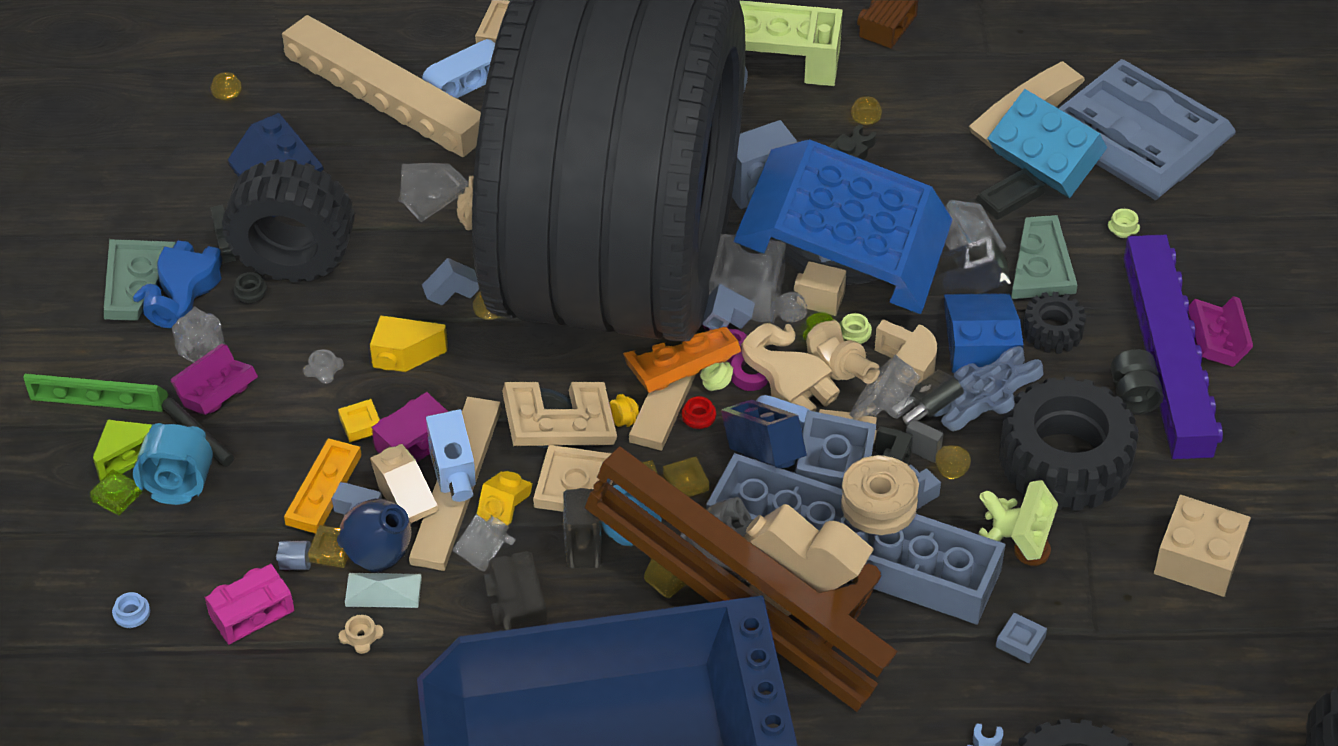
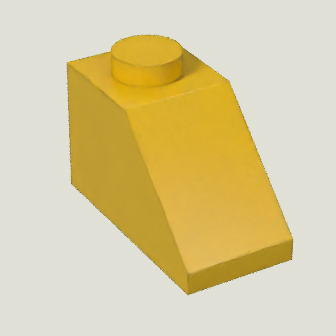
[370,316,448,372]

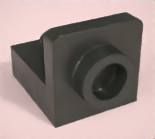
[876,426,912,465]

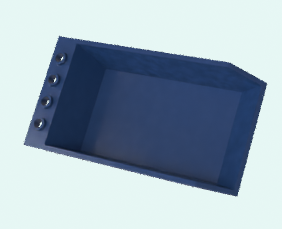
[417,596,798,746]

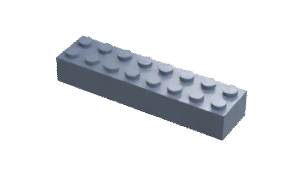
[706,453,1006,625]

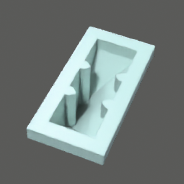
[345,573,422,608]

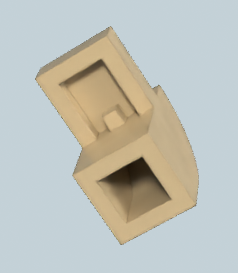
[875,320,937,389]

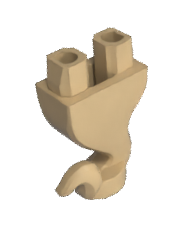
[741,323,840,412]

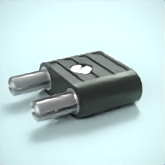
[890,370,964,426]

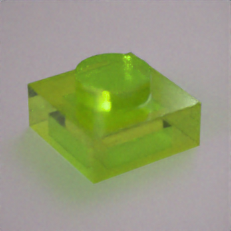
[90,469,142,516]

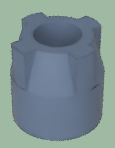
[276,541,312,570]

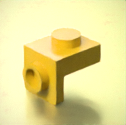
[477,471,533,526]

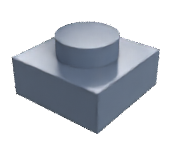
[996,613,1047,663]

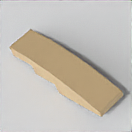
[969,61,1085,149]

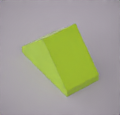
[93,420,152,484]

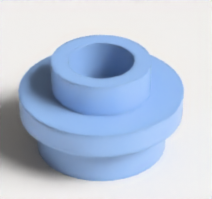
[112,592,150,628]

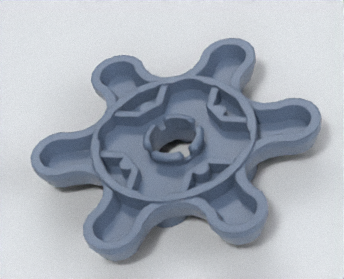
[933,346,1044,431]

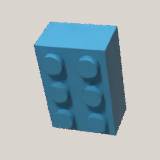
[987,89,1107,198]

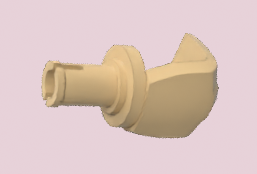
[806,320,880,384]

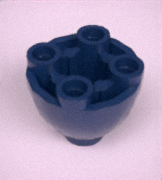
[337,498,412,573]

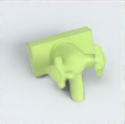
[979,480,1058,560]

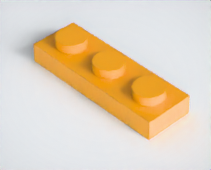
[284,438,362,534]

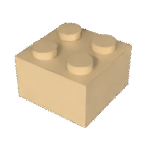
[1154,495,1251,597]

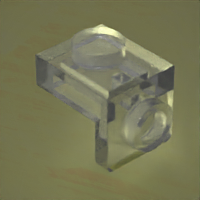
[453,514,516,572]

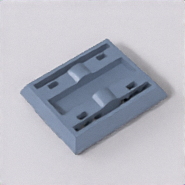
[1058,59,1236,200]

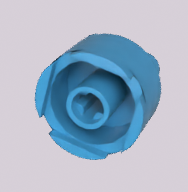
[133,423,213,505]

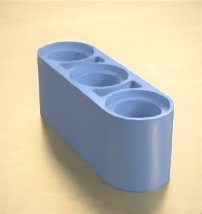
[422,39,495,98]

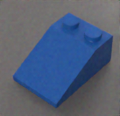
[944,294,1023,373]

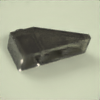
[928,235,1010,296]

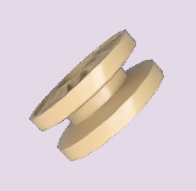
[841,455,919,535]

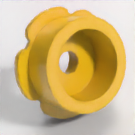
[609,394,639,427]

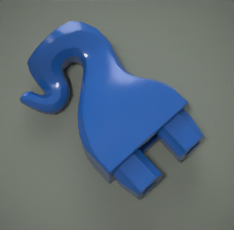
[133,240,223,328]

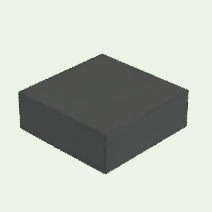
[906,419,943,463]

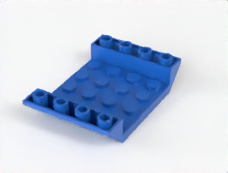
[733,139,953,314]

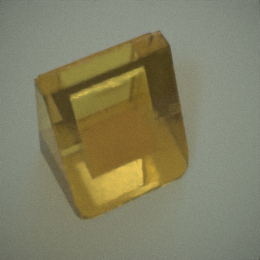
[644,558,687,598]

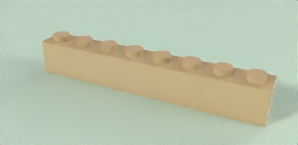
[282,15,481,157]

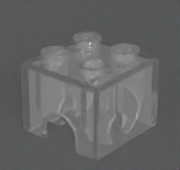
[709,234,786,323]

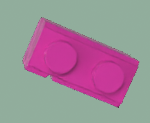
[205,564,295,645]

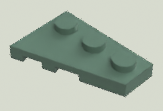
[1011,215,1077,299]
[104,239,175,320]

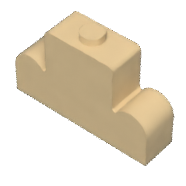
[744,504,874,616]

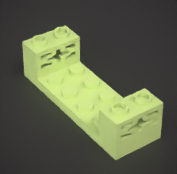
[739,0,843,86]

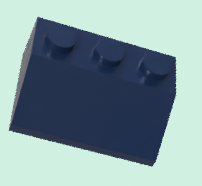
[228,113,324,217]

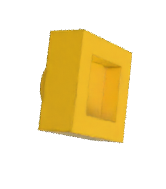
[338,399,380,442]

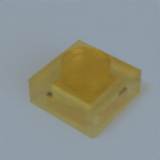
[663,457,709,497]
[308,525,349,568]

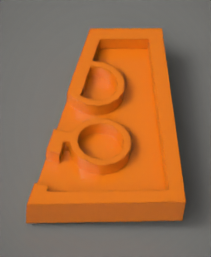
[623,327,741,393]

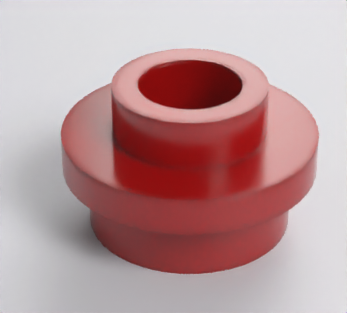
[682,396,716,429]

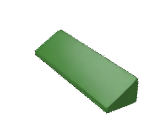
[23,374,168,412]

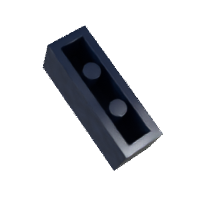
[721,399,807,468]

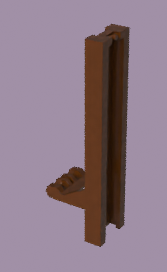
[584,447,898,712]

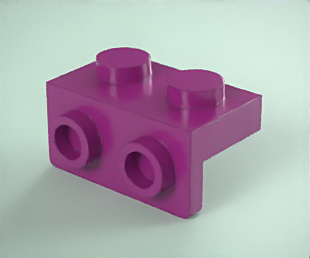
[1189,296,1253,367]
[171,344,258,415]

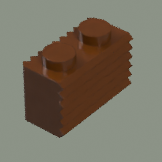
[857,0,918,48]

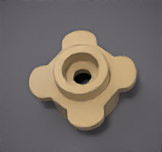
[339,615,384,654]

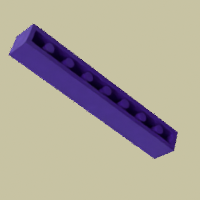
[1123,235,1223,459]

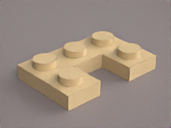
[502,382,617,446]

